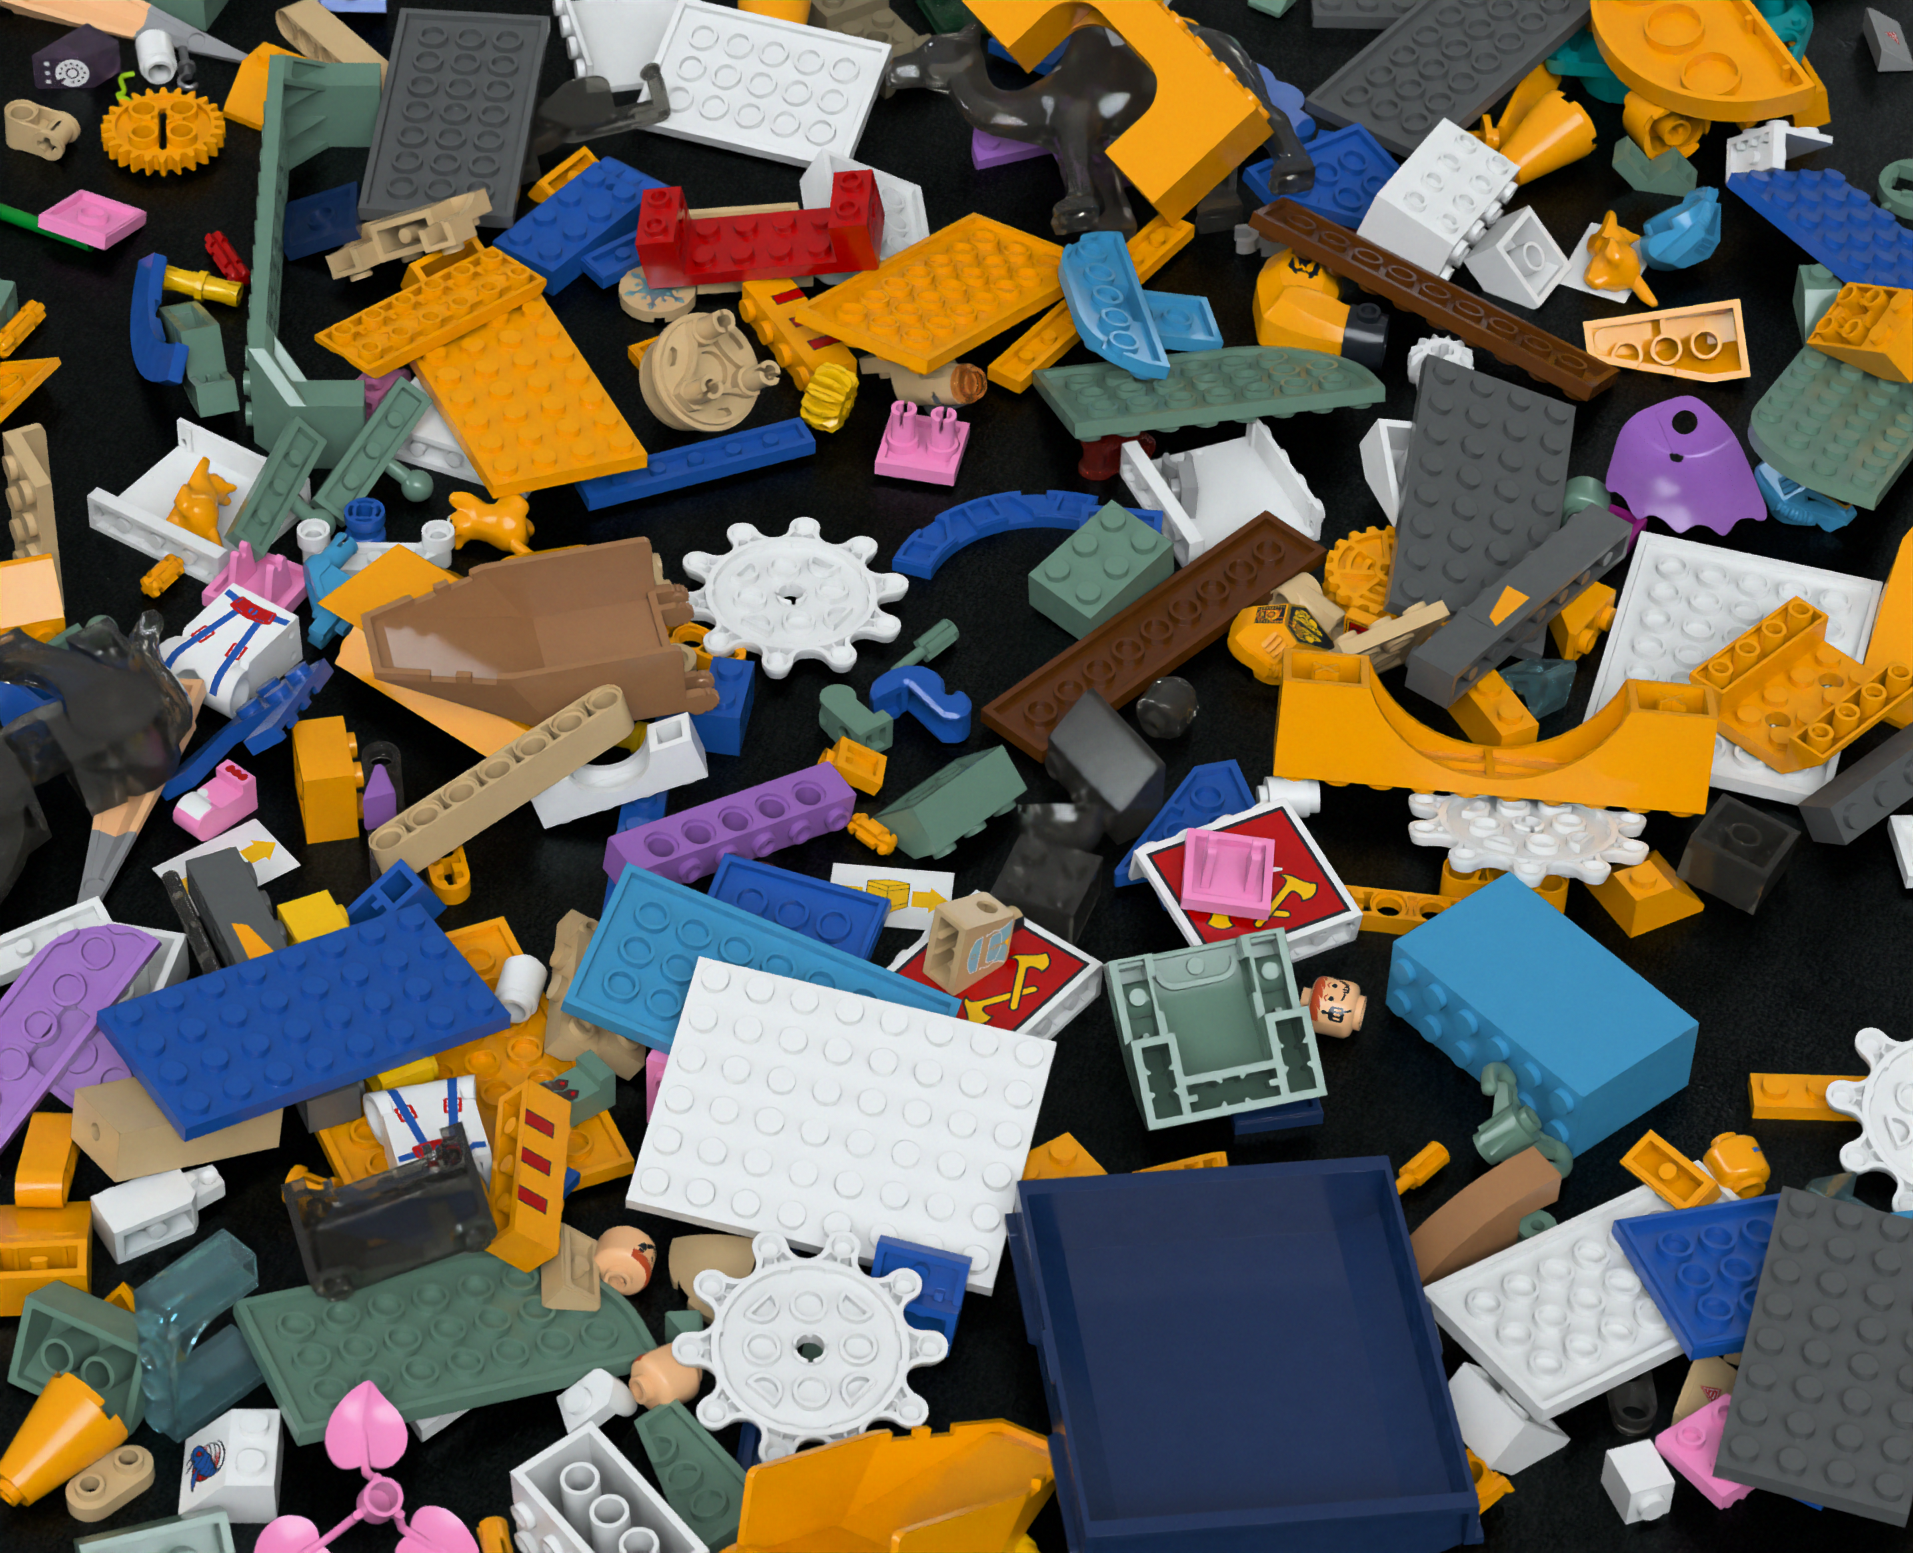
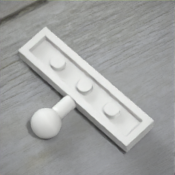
[0,896,112,986]

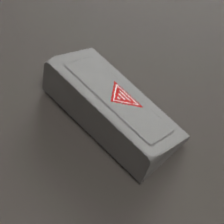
[1862,7,1913,72]

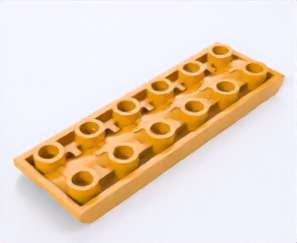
[314,246,547,379]

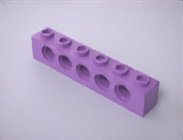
[603,761,857,884]

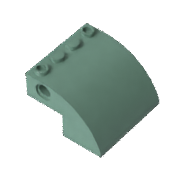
[1103,927,1328,1131]

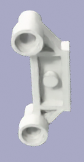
[297,518,455,577]

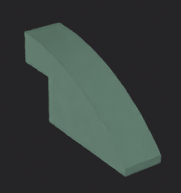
[158,301,240,418]

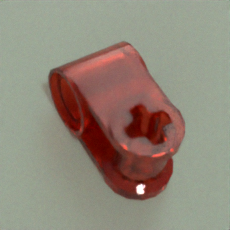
[1078,430,1156,480]

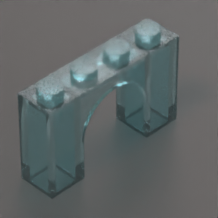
[133,1228,265,1444]

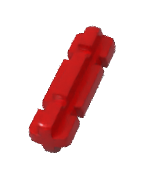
[205,231,251,286]

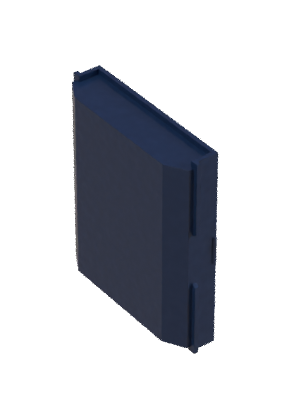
[1004,1155,1484,1553]

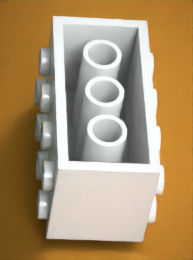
[1356,117,1521,281]
[510,1420,710,1553]

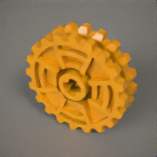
[1322,526,1400,620]

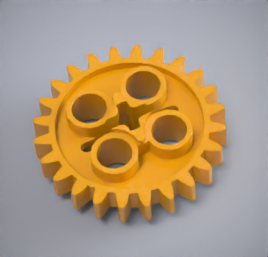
[101,87,226,176]

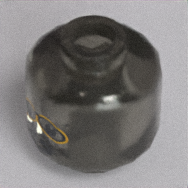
[1136,676,1199,739]

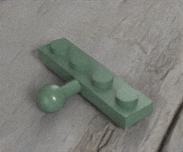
[309,376,434,528]
[224,416,336,563]

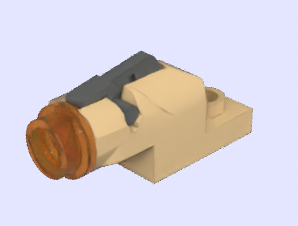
[859,353,987,415]

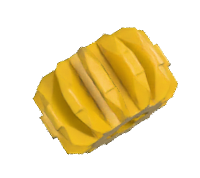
[800,362,859,433]

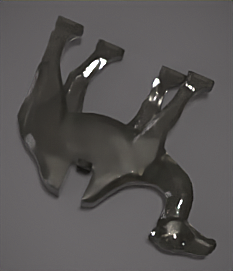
[886,19,1316,243]

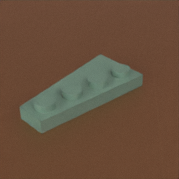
[634,1398,747,1553]

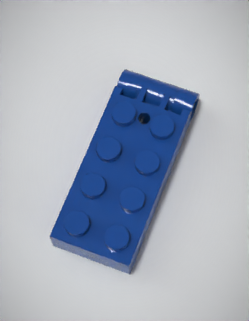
[492,156,671,296]

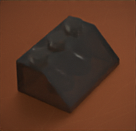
[1045,688,1166,845]

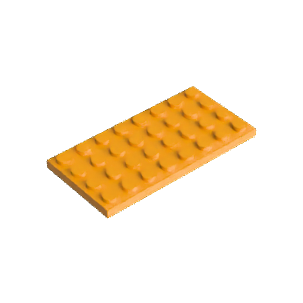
[795,212,1064,375]
[409,294,648,499]

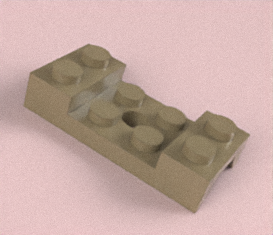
[807,0,949,99]

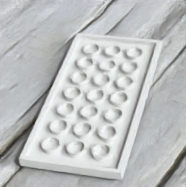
[1423,1160,1742,1424]

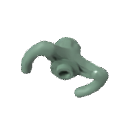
[1473,1061,1573,1179]

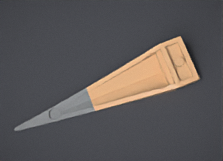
[0,0,248,64]
[77,676,207,904]

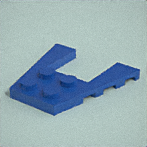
[161,658,334,801]

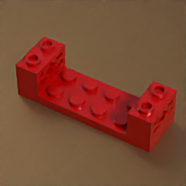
[635,169,885,289]

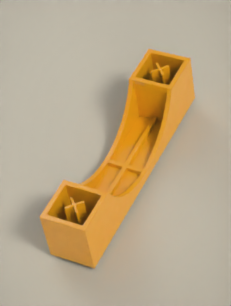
[1273,648,1718,817]

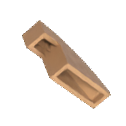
[1410,1146,1562,1287]

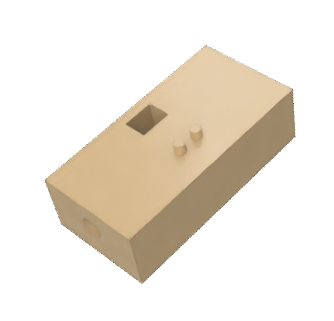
[70,1077,284,1183]

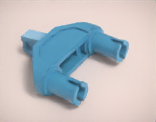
[303,532,358,649]

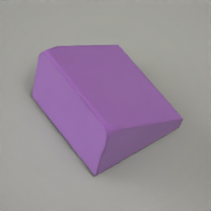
[363,764,397,830]

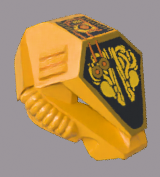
[1227,603,1335,685]

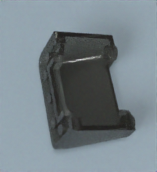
[281,1121,498,1302]

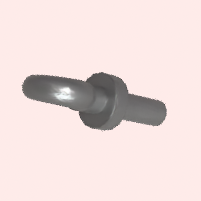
[177,45,198,92]

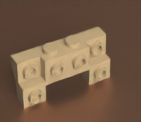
[326,188,493,282]
[544,909,646,1081]

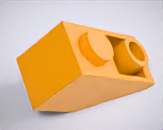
[1548,581,1617,666]

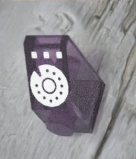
[32,23,121,89]

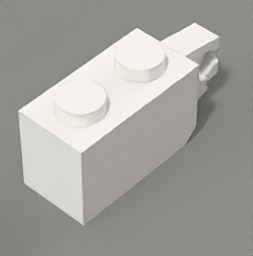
[90,1165,225,1265]

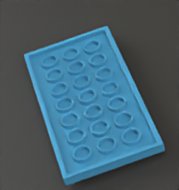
[560,862,962,1055]

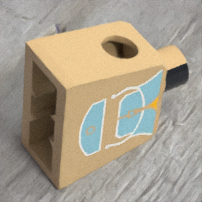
[922,892,1025,996]

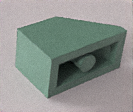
[1793,264,1843,347]

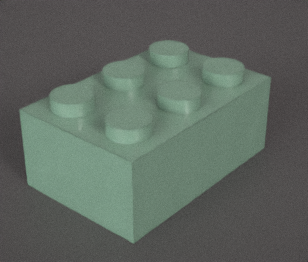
[1028,500,1174,640]

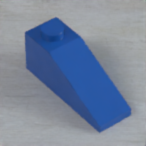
[346,858,447,926]

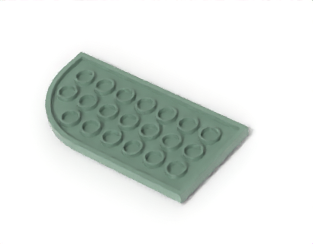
[1748,344,1913,511]
[1033,346,1385,442]
[233,1251,658,1446]

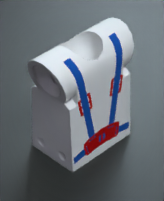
[148,583,303,719]
[363,1074,492,1203]

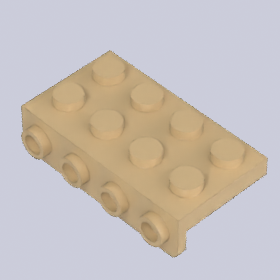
[2,423,65,610]

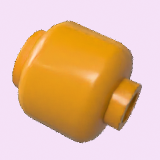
[1703,1132,1770,1199]

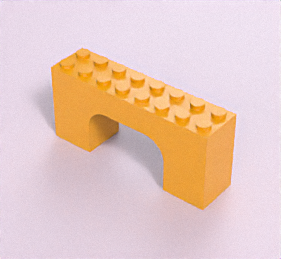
[962,0,1274,227]

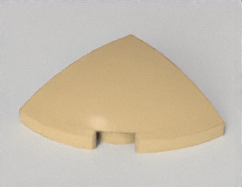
[669,1234,756,1325]

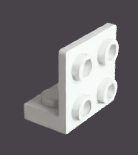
[1726,120,1833,183]

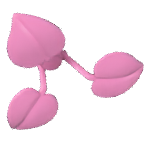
[254,1380,480,1553]

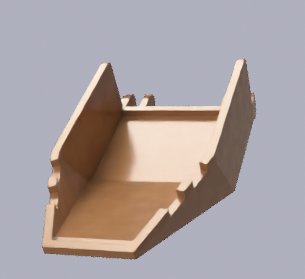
[361,536,720,726]

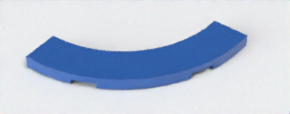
[130,253,189,386]
[892,490,1098,580]

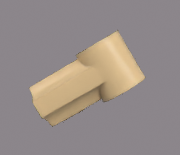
[1268,572,1347,640]

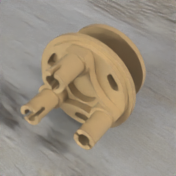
[639,309,780,432]

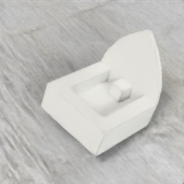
[556,1368,637,1434]

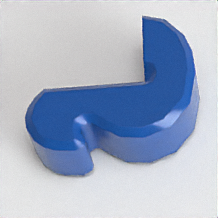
[869,665,972,743]

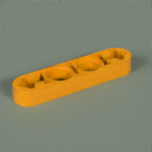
[1344,885,1464,935]

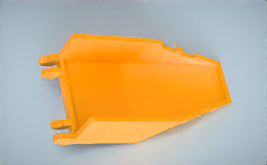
[719,1418,1055,1553]

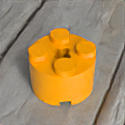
[1623,90,1711,160]

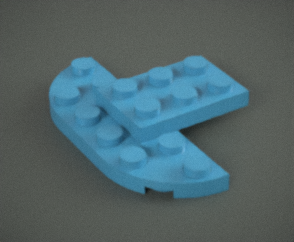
[1058,231,1224,380]

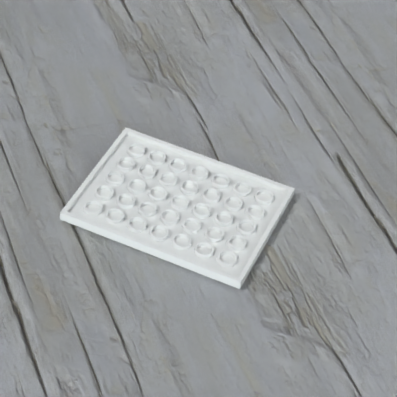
[1583,531,1883,806]
[626,956,1057,1296]

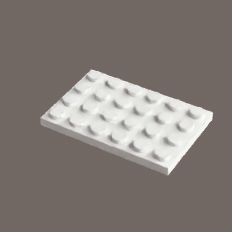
[630,0,893,168]

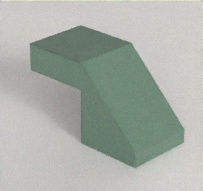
[1612,136,1698,197]

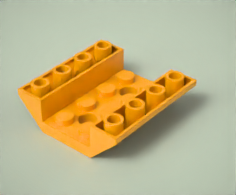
[1689,596,1913,774]

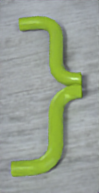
[116,71,135,101]

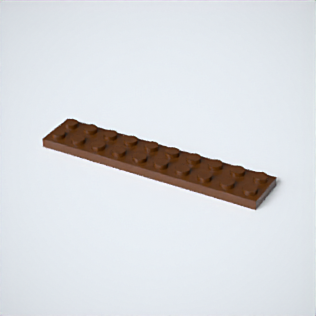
[1248,197,1620,401]
[980,510,1327,764]

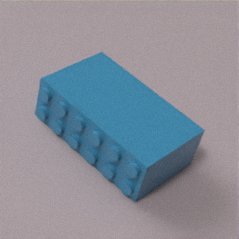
[1385,871,1699,1159]

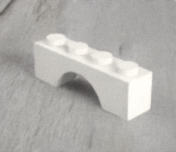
[531,712,708,829]

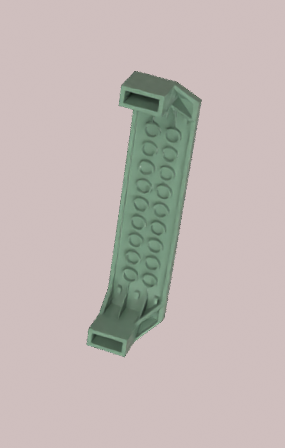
[243,55,382,469]

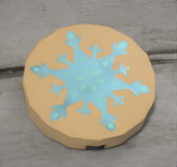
[618,265,697,323]

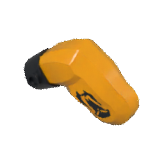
[1253,248,1390,371]

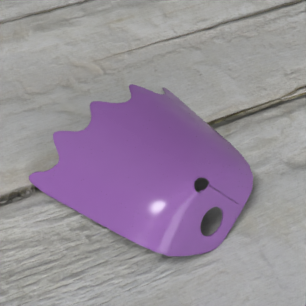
[1606,395,1767,536]

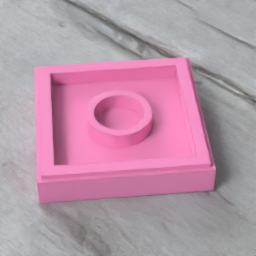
[38,189,147,250]

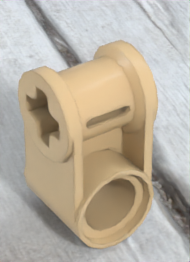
[4,99,81,161]

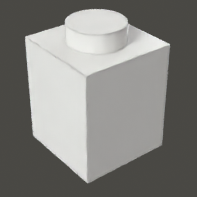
[1601,1439,1675,1525]

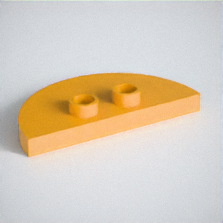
[1590,0,1816,122]

